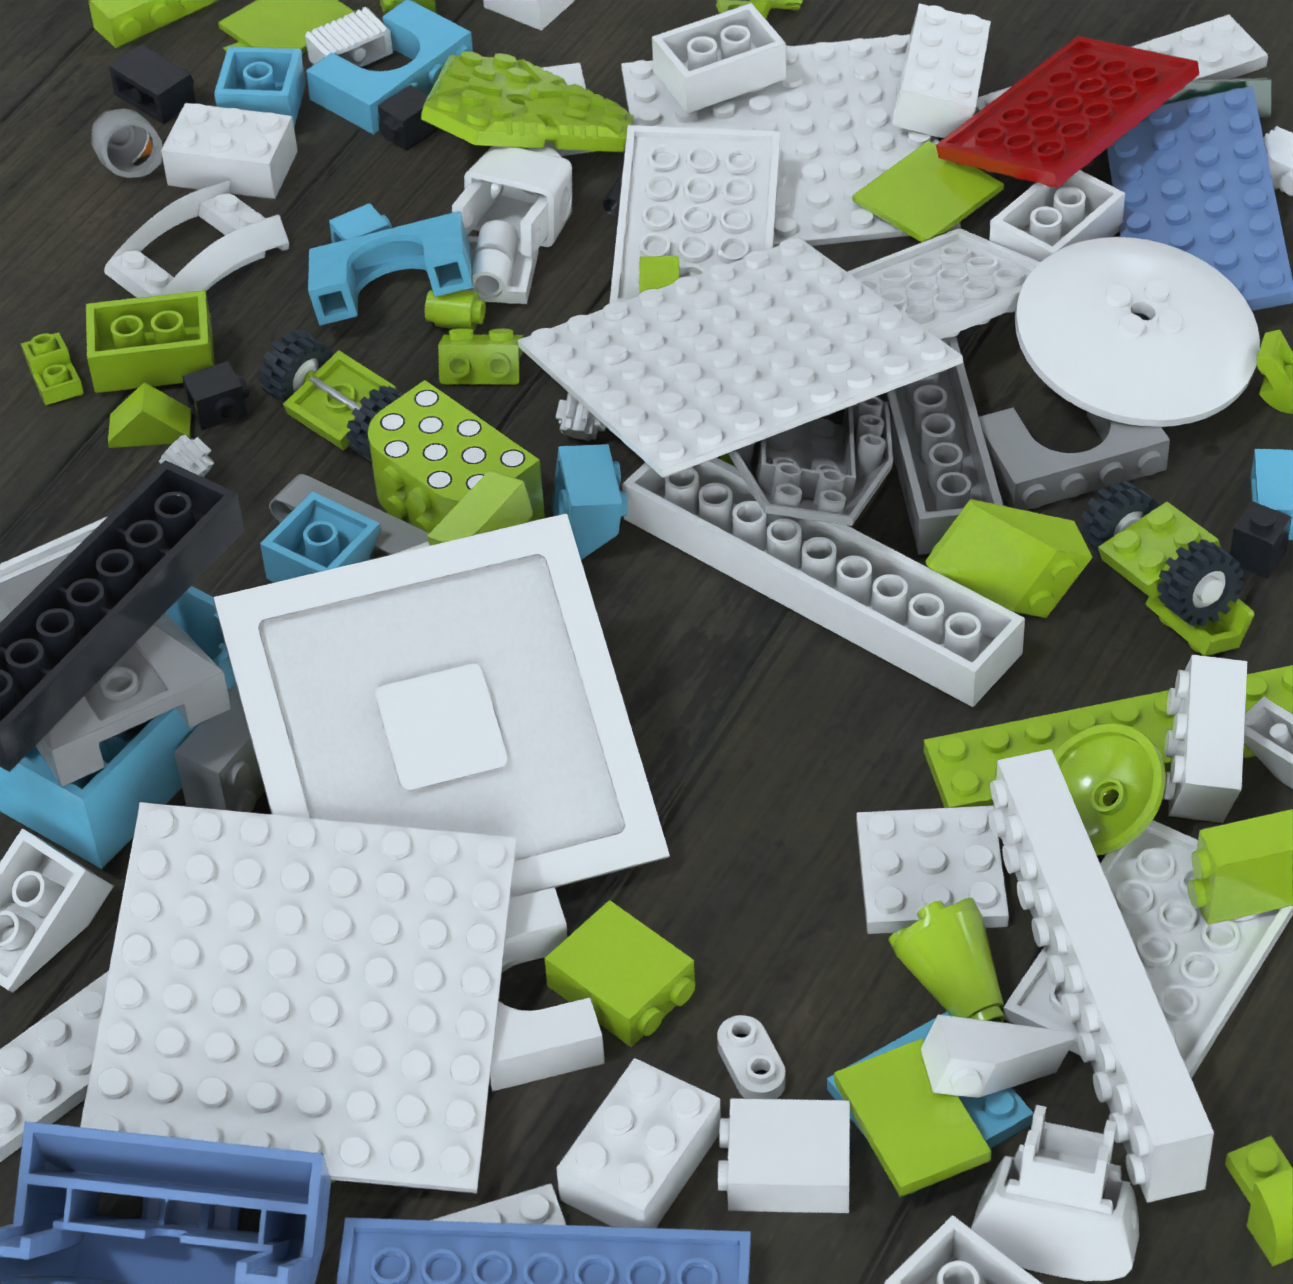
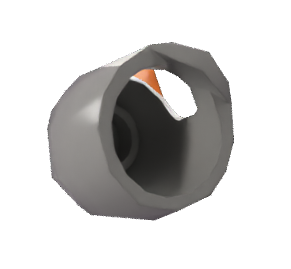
[91,108,163,178]

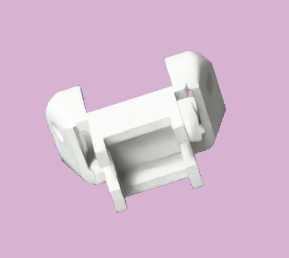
[971,1105,1139,1281]

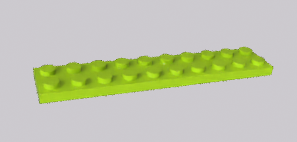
[923,665,1293,808]

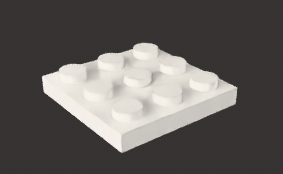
[856,806,1009,934]

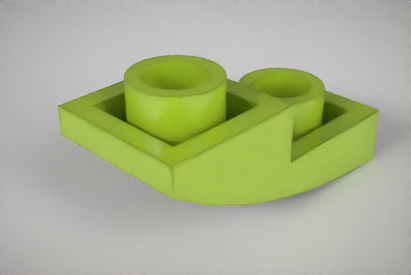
[21,332,84,406]

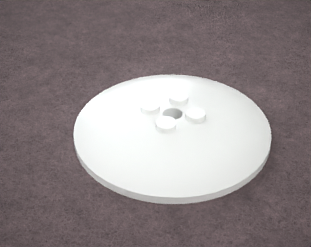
[1015,237,1260,427]

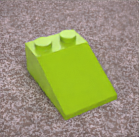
[925,499,1093,618]

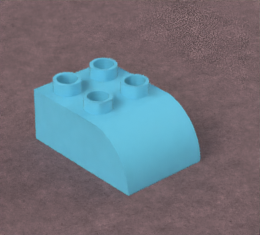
[0,586,236,869]

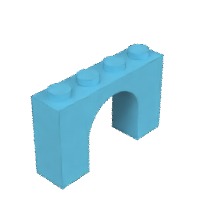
[306,0,473,134]
[308,211,473,326]

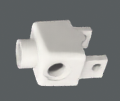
[452,145,572,257]

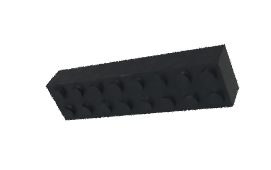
[0,460,244,772]

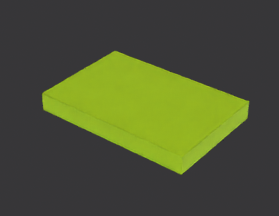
[834,1038,991,1197]

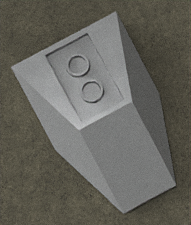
[728,397,893,526]
[0,552,231,787]

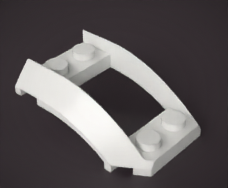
[105,179,289,298]

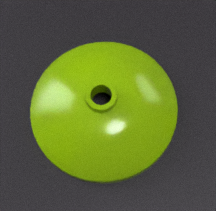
[1054,724,1166,855]

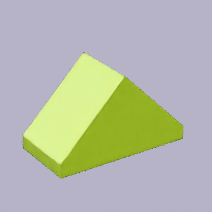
[108,382,192,448]

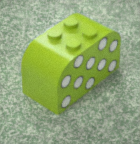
[368,380,545,533]

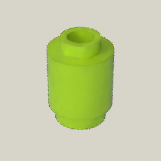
[425,290,486,331]

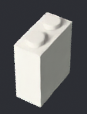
[718,1099,850,1213]

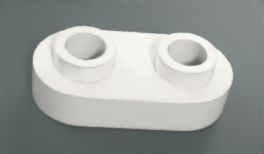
[717,1015,785,1099]

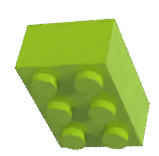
[86,290,214,393]

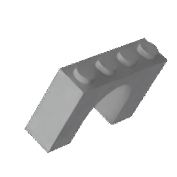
[979,407,1170,510]

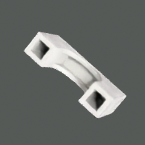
[489,887,605,1091]

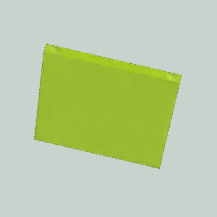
[218,0,356,54]
[852,140,1004,242]

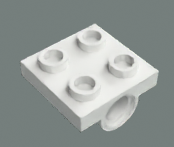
[465,220,539,304]

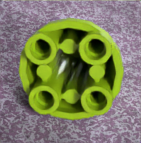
[888,897,1005,1023]

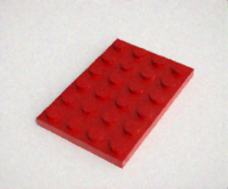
[936,36,1200,188]

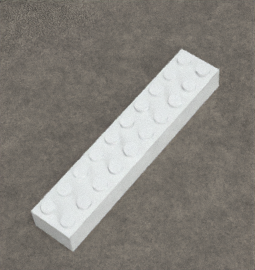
[622,458,1025,707]
[988,749,1214,1203]

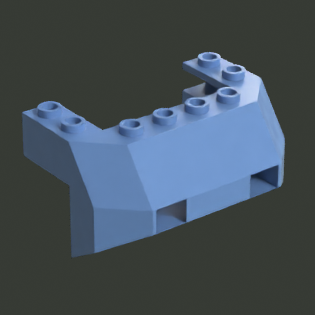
[0,1121,331,1284]

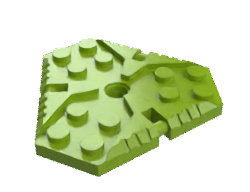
[421,51,634,152]

